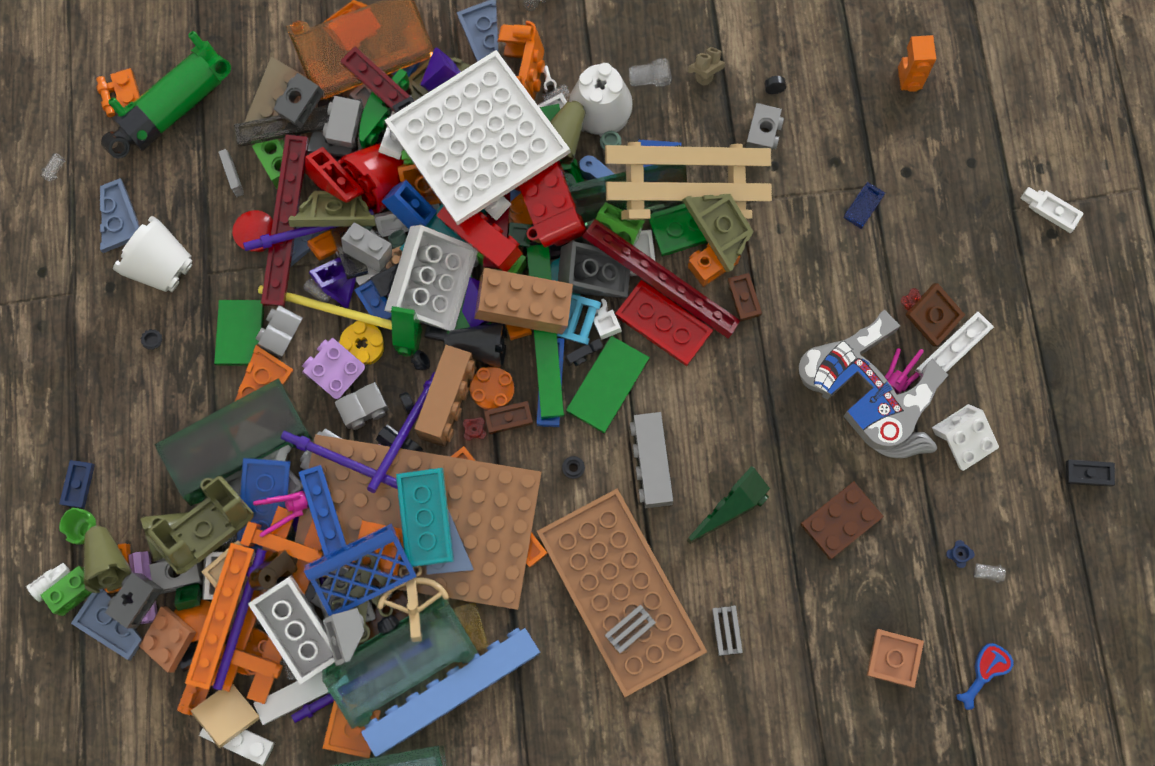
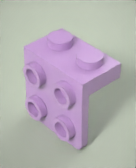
[302,337,365,399]

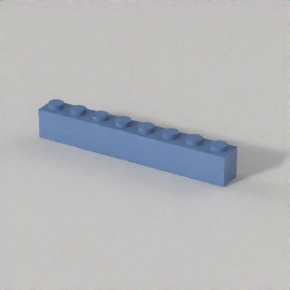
[361,628,540,758]

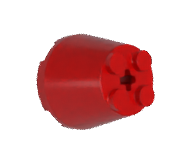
[337,143,404,214]

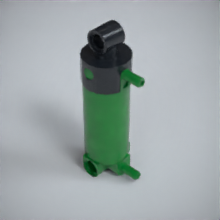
[101,31,231,159]

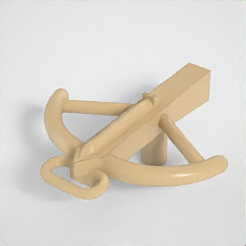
[378,566,449,642]

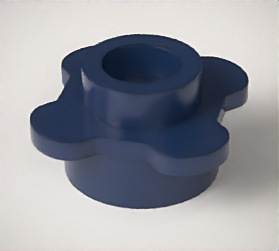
[946,540,975,568]

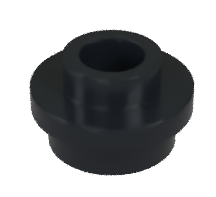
[562,456,585,479]

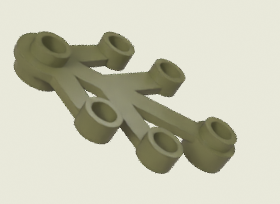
[331,554,393,642]

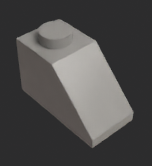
[323,608,364,666]

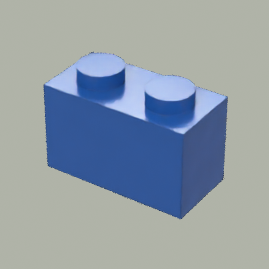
[381,180,437,229]

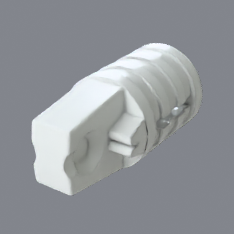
[27,563,70,602]

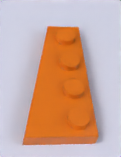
[223,345,294,439]

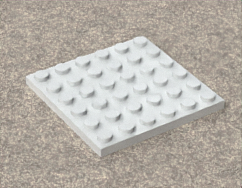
[385,50,570,225]

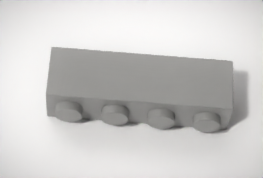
[630,412,673,508]

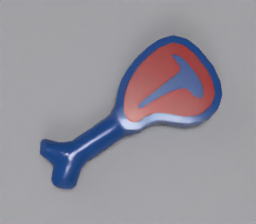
[956,643,1013,710]

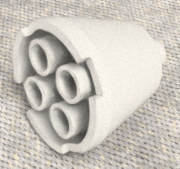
[569,63,632,136]
[113,216,193,292]

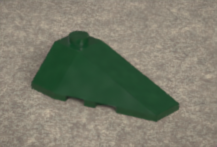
[687,466,770,544]

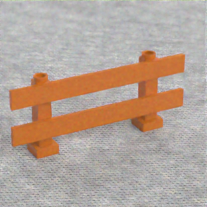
[211,506,324,704]

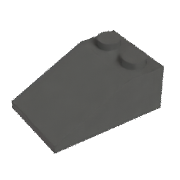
[558,241,630,298]

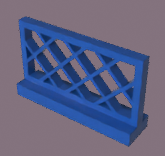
[304,523,417,616]

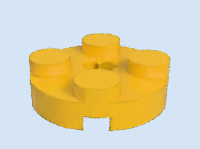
[339,321,384,365]

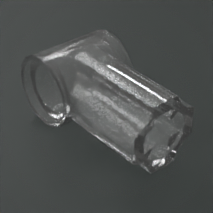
[629,58,672,87]

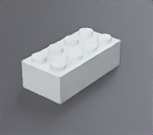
[248,575,335,685]

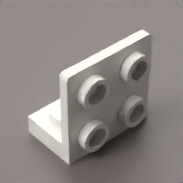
[932,404,999,471]

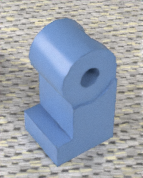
[579,155,618,199]

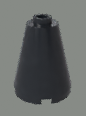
[444,323,507,367]

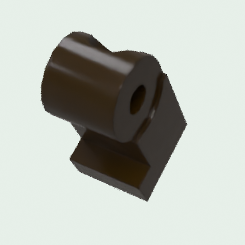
[249,550,298,591]

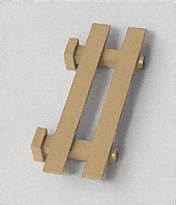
[605,142,772,220]

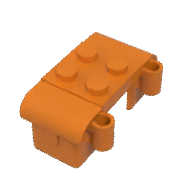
[497,21,545,100]

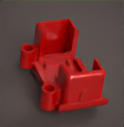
[514,161,586,247]

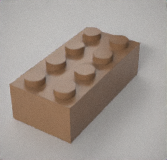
[474,268,573,334]
[414,345,477,447]

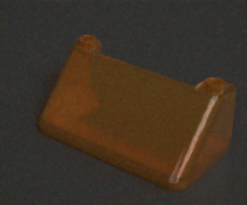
[286,0,434,99]

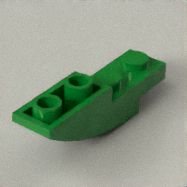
[359,68,410,149]

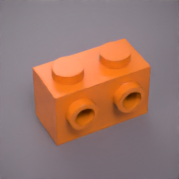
[688,243,740,287]

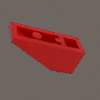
[305,147,364,203]

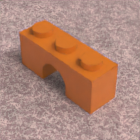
[898,35,936,92]

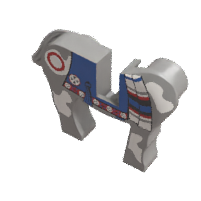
[799,310,948,458]

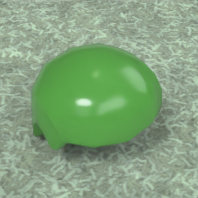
[59,508,96,545]

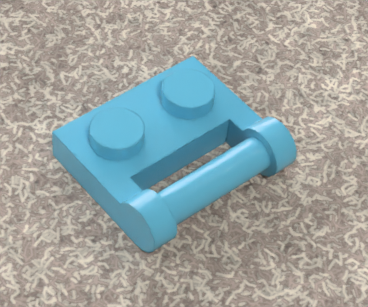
[557,294,601,345]

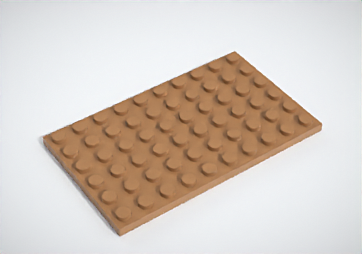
[291,434,542,610]

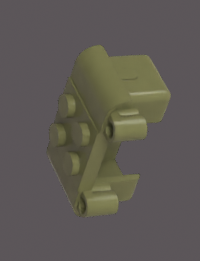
[148,476,254,574]

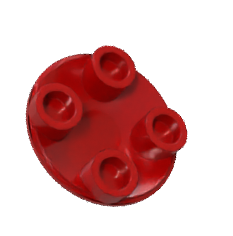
[232,210,273,252]

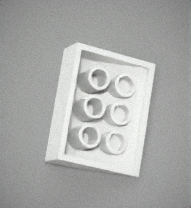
[384,225,478,331]

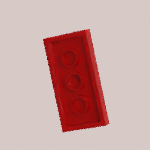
[615,280,713,367]

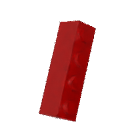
[436,207,523,272]

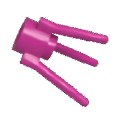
[885,348,924,394]
[253,491,308,537]

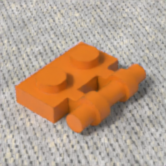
[96,68,140,117]

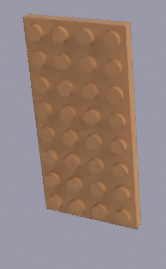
[536,488,707,698]

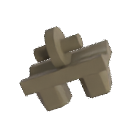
[688,47,725,85]

